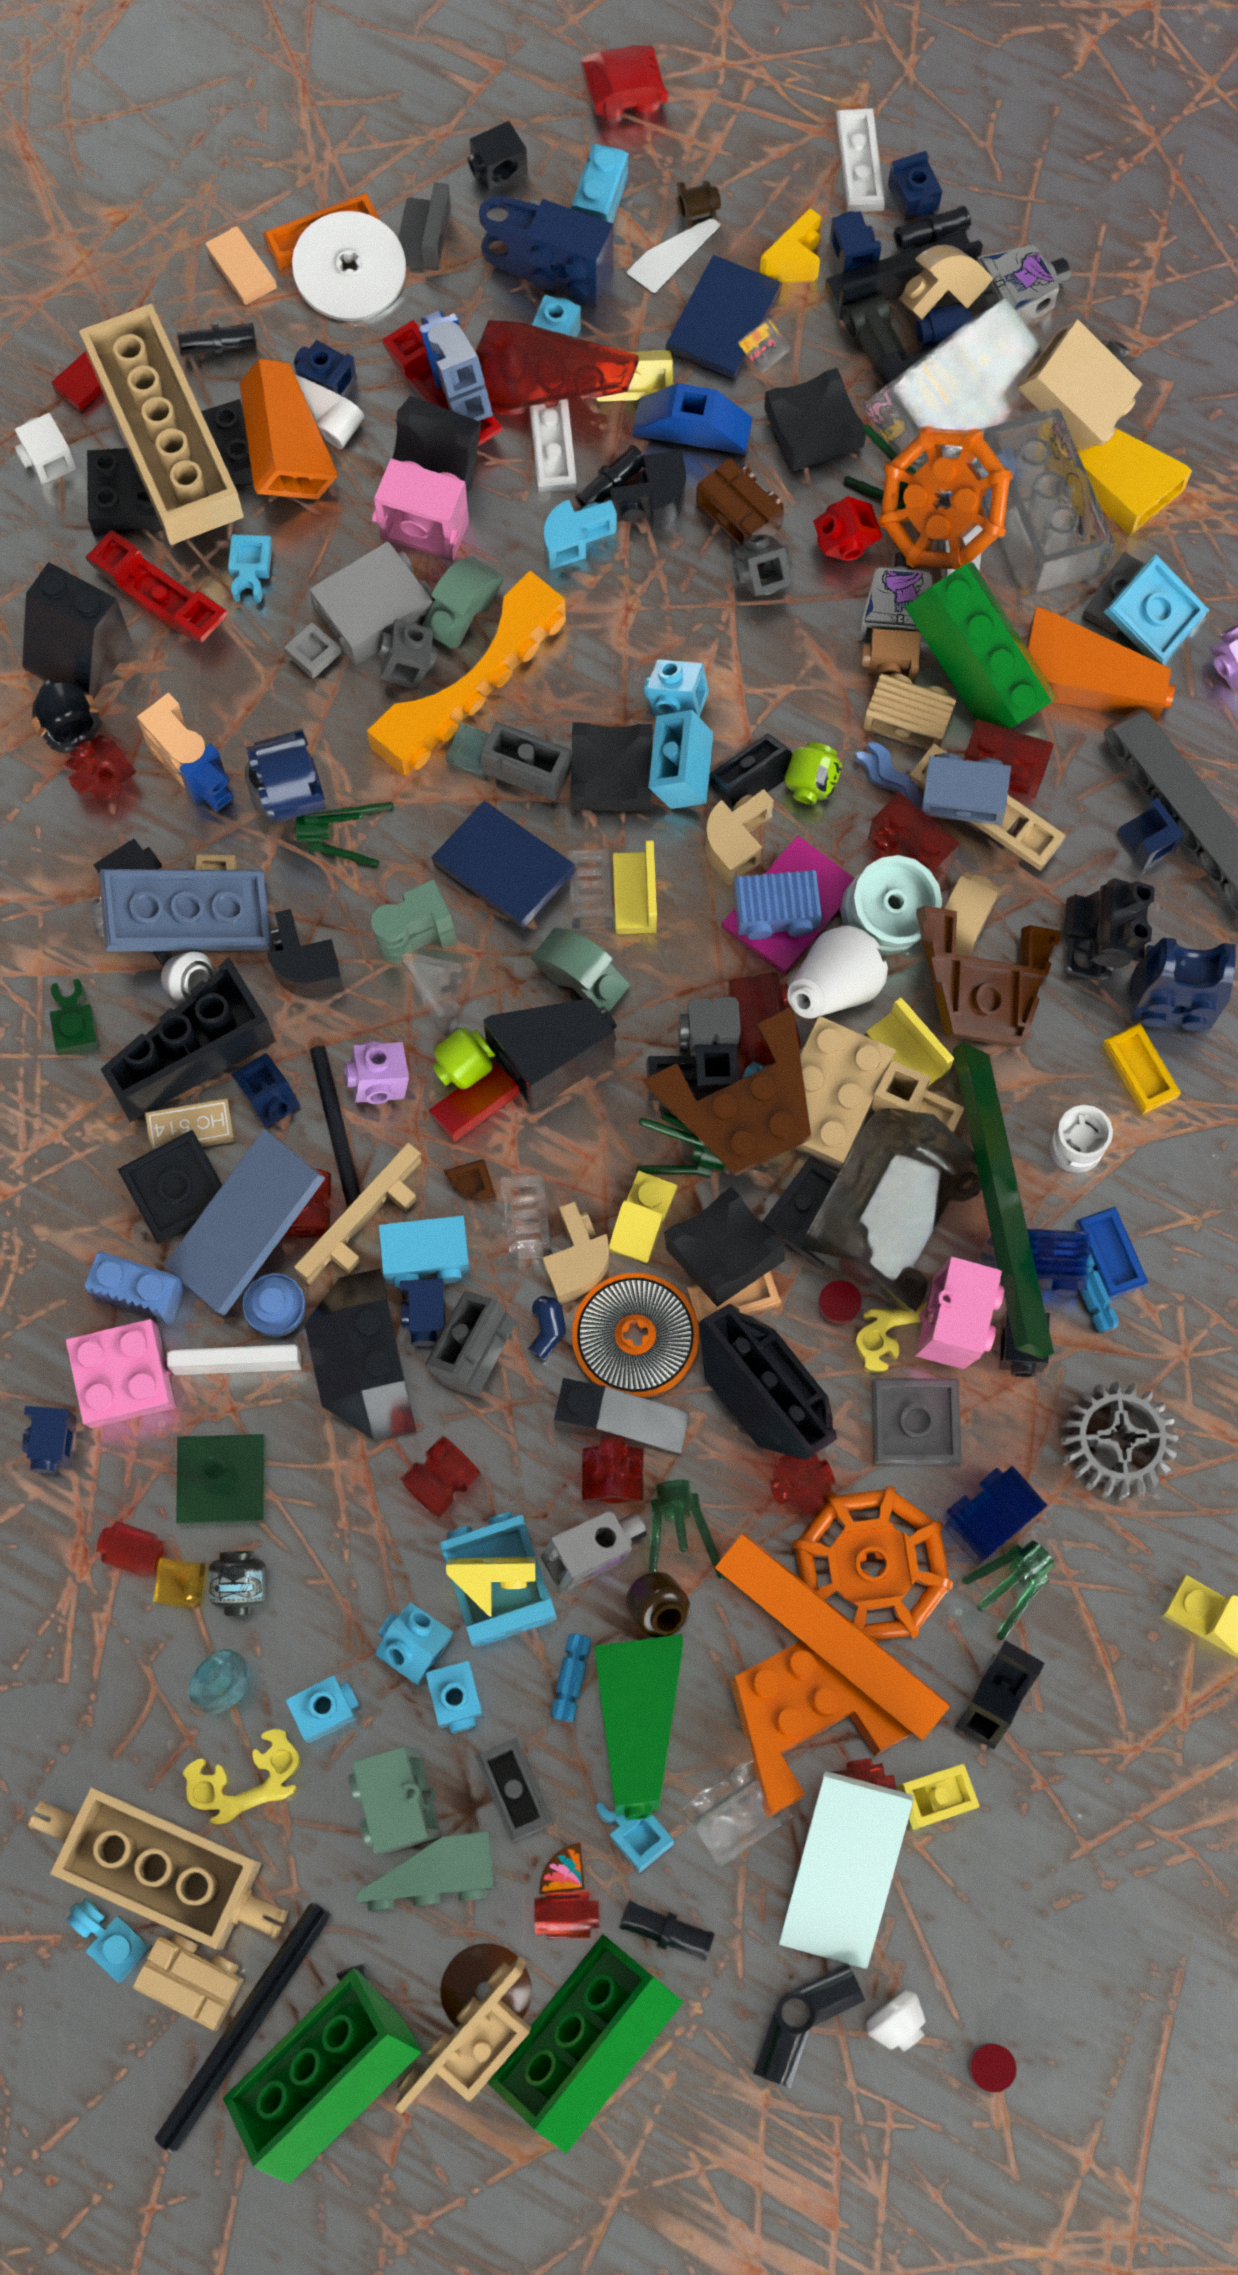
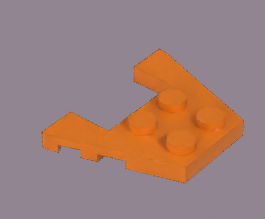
[731,1640,912,1818]

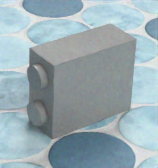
[309,541,435,666]

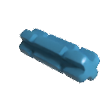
[1068,1251,1119,1333]
[551,1633,591,1722]

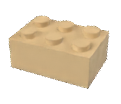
[792,1016,896,1171]

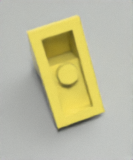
[609,1170,678,1265]
[446,1557,536,1617]
[1163,1575,1238,1658]
[897,1764,980,1830]

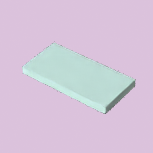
[779,1770,913,1969]

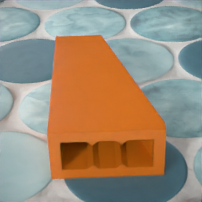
[239,359,338,500]
[1026,607,1175,722]

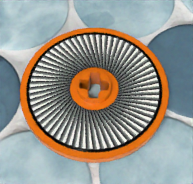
[572,1272,699,1398]

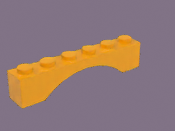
[367,571,566,777]

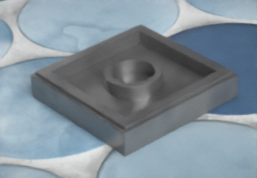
[872,1378,962,1466]

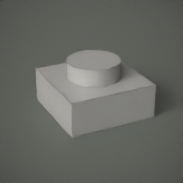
[284,622,341,679]

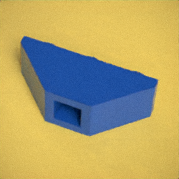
[632,383,753,455]

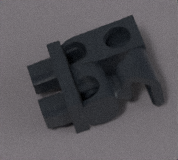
[1064,878,1155,980]

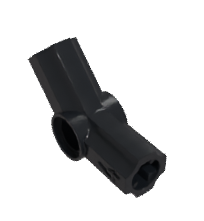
[753,1963,866,2088]

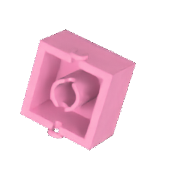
[372,459,469,561]
[915,1257,1005,1370]
[65,1319,176,1428]

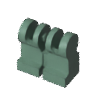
[371,879,457,964]

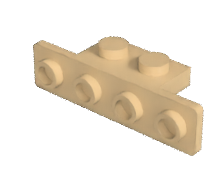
[394,1957,531,2114]

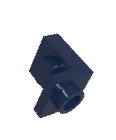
[231,1052,300,1127]

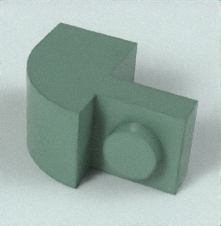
[422,556,505,649]
[530,928,630,1012]

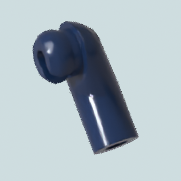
[527,1296,566,1361]

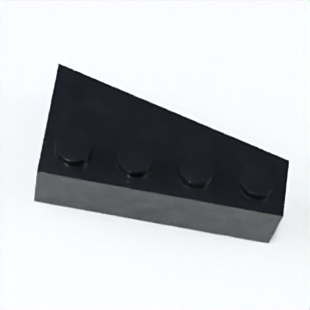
[100,957,276,1122]

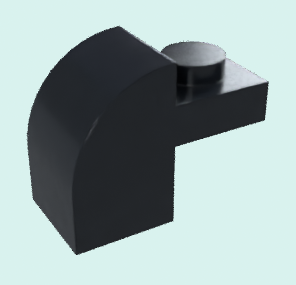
[610,450,686,530]
[267,909,344,997]
[646,1044,739,1101]
[955,1640,1045,1749]

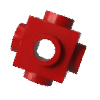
[813,496,883,561]

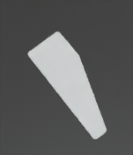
[627,218,720,293]

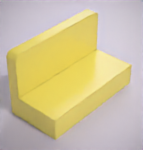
[595,350,673,402]
[613,840,657,934]
[864,997,954,1090]

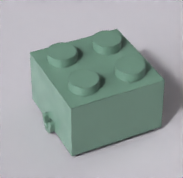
[349,1746,441,1854]

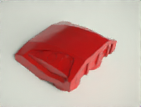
[581,45,668,119]

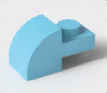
[544,500,617,570]

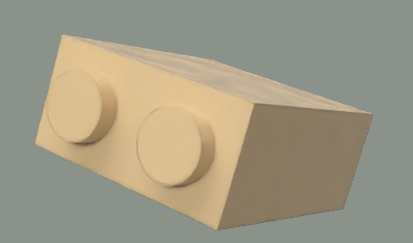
[1017,319,1142,451]

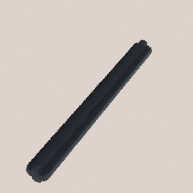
[155,1902,331,2153]

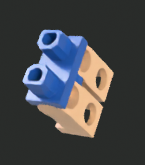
[137,692,234,812]

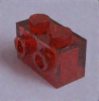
[963,719,1054,798]
[868,792,960,881]

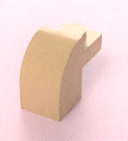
[898,245,994,319]
[705,789,774,886]
[945,872,1002,956]
[872,1060,965,1148]
[542,1202,609,1305]

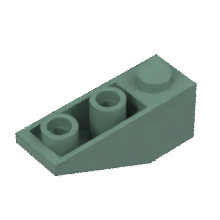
[356,1832,495,1911]

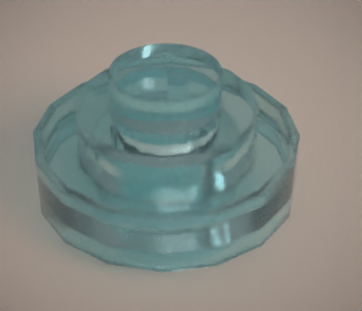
[188,1649,251,1714]

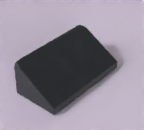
[709,733,792,811]

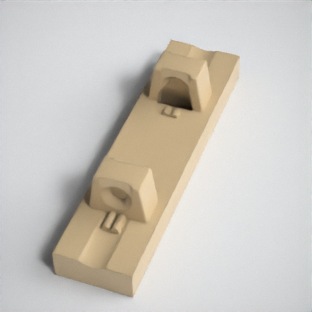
[910,743,1066,871]
[294,1142,422,1286]

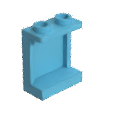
[439,1512,557,1649]

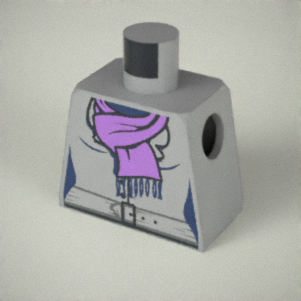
[977,245,1071,336]
[858,552,933,647]
[541,1511,647,1595]

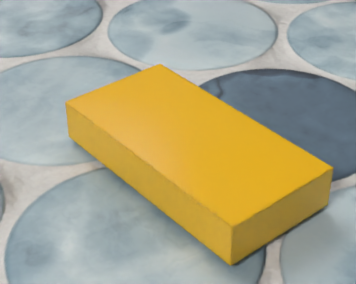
[1102,1023,1181,1115]

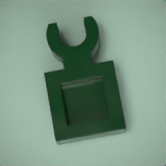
[49,979,99,1055]

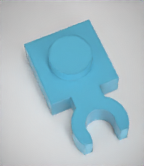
[228,534,272,603]
[596,1802,674,1874]

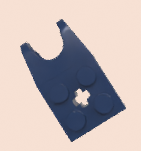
[479,195,614,306]
[1130,937,1236,1031]

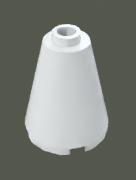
[787,925,888,1018]

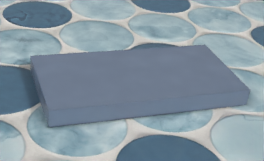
[99,869,272,952]
[165,1129,325,1315]

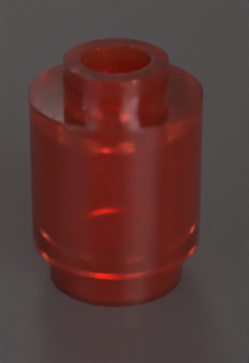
[96,1521,166,1576]
[534,1891,600,1940]

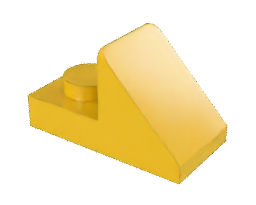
[760,208,822,283]

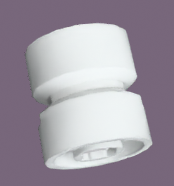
[1049,1105,1113,1174]

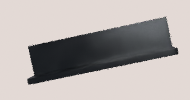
[825,232,983,318]

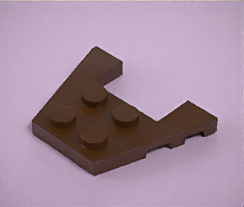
[916,905,1061,1047]
[643,1007,812,1176]

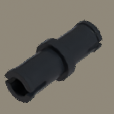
[893,205,971,252]
[177,322,257,356]
[575,445,644,508]
[619,1900,714,1961]

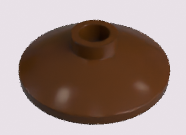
[440,1943,532,2028]

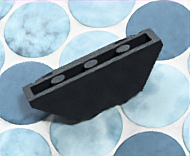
[304,1268,417,1442]
[699,1304,837,1460]

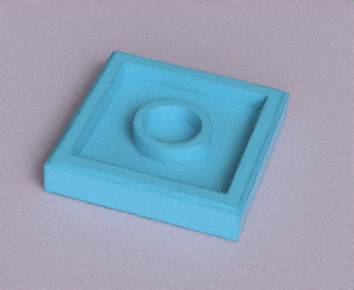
[1103,554,1210,664]

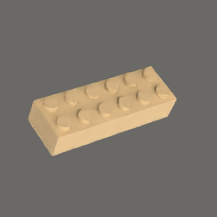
[79,303,244,546]

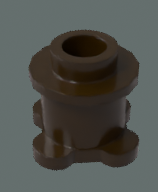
[677,180,721,229]

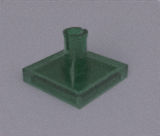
[176,1434,266,1525]

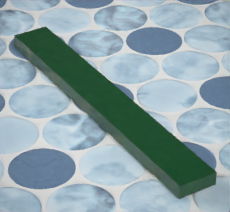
[953,1042,1054,1359]

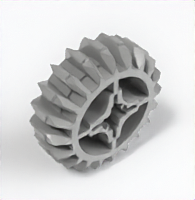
[1060,1382,1179,1499]

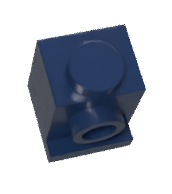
[888,151,943,221]
[829,211,882,273]
[294,339,357,397]
[400,1279,446,1346]
[22,1406,77,1474]

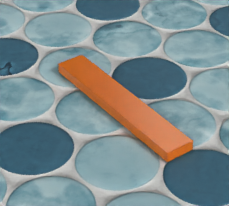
[715,1532,951,1741]

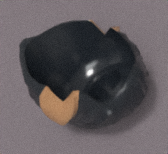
[31,679,102,754]

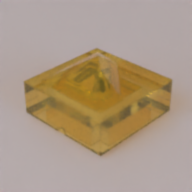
[153,1558,205,1608]

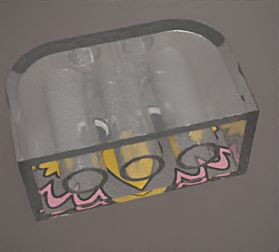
[862,297,1042,466]
[976,408,1115,597]

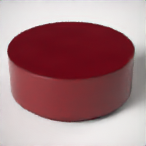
[818,1280,862,1325]
[969,2043,1017,2093]

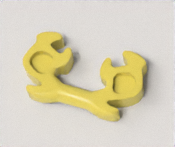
[855,1301,929,1374]
[183,1729,301,1825]

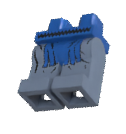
[419,311,493,421]

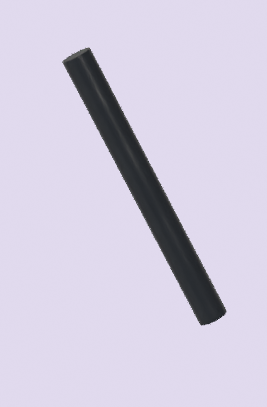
[309,1046,361,1206]

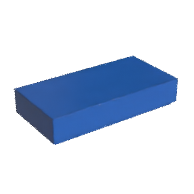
[1074,1206,1149,1299]

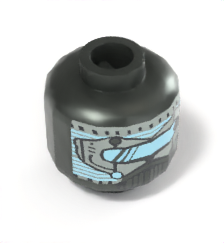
[209,1551,266,1616]

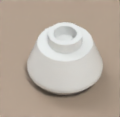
[161,951,215,1005]
[866,1990,926,2052]

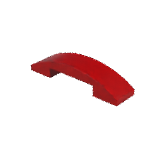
[382,320,503,446]
[86,530,228,642]

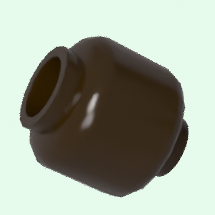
[626,1571,690,1638]

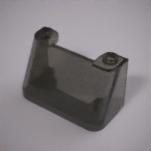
[805,1108,982,1313]

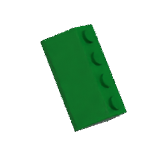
[905,562,1058,742]
[487,1934,683,2154]
[223,1968,422,2184]

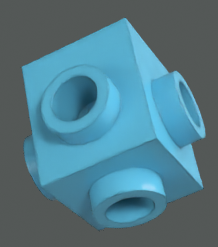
[644,659,709,717]
[374,1603,454,1685]

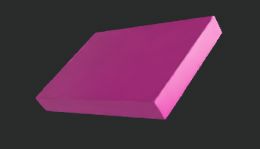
[721,836,854,976]

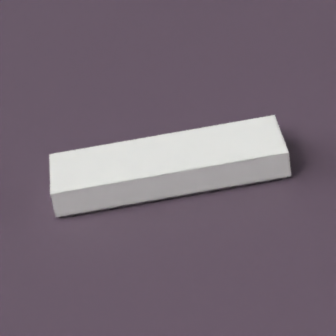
[835,108,885,212]
[528,382,577,493]
[167,1344,302,1375]

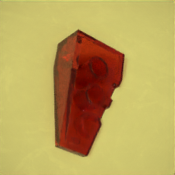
[475,320,640,415]

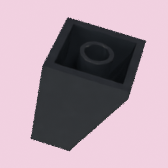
[22,562,133,699]
[483,998,617,1111]

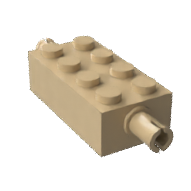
[29,1787,288,1950]

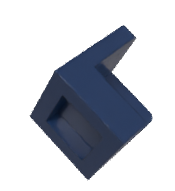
[1117,797,1184,869]

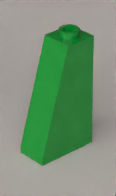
[594,1634,683,1820]

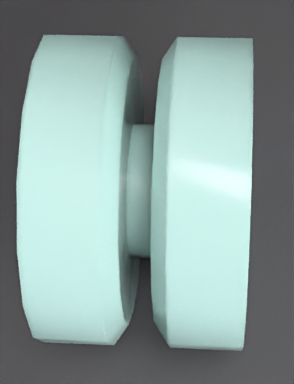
[840,855,942,956]

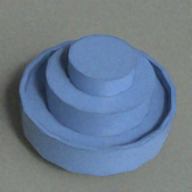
[242,1273,306,1338]

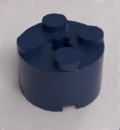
[246,729,327,822]

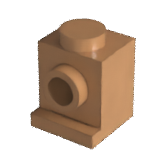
[861,629,921,684]

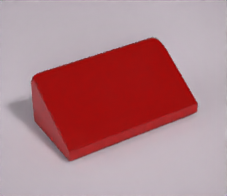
[429,1062,520,1143]

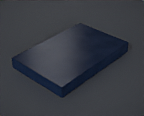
[666,255,782,379]
[431,800,576,928]

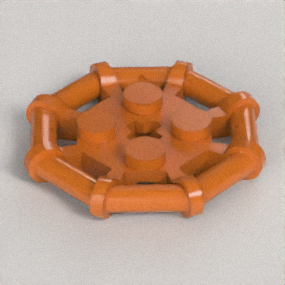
[877,425,1013,570]
[791,1485,953,1641]

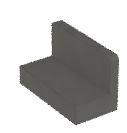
[398,182,451,271]

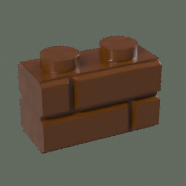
[696,458,784,545]

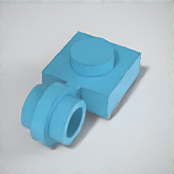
[66,1898,152,1983]

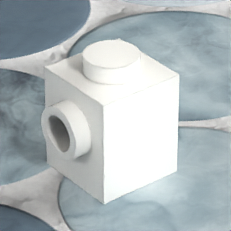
[14,413,77,485]

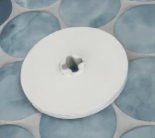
[292,211,406,322]

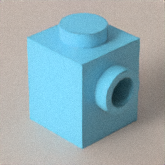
[529,295,581,365]
[425,1661,484,1734]
[286,1675,359,1744]

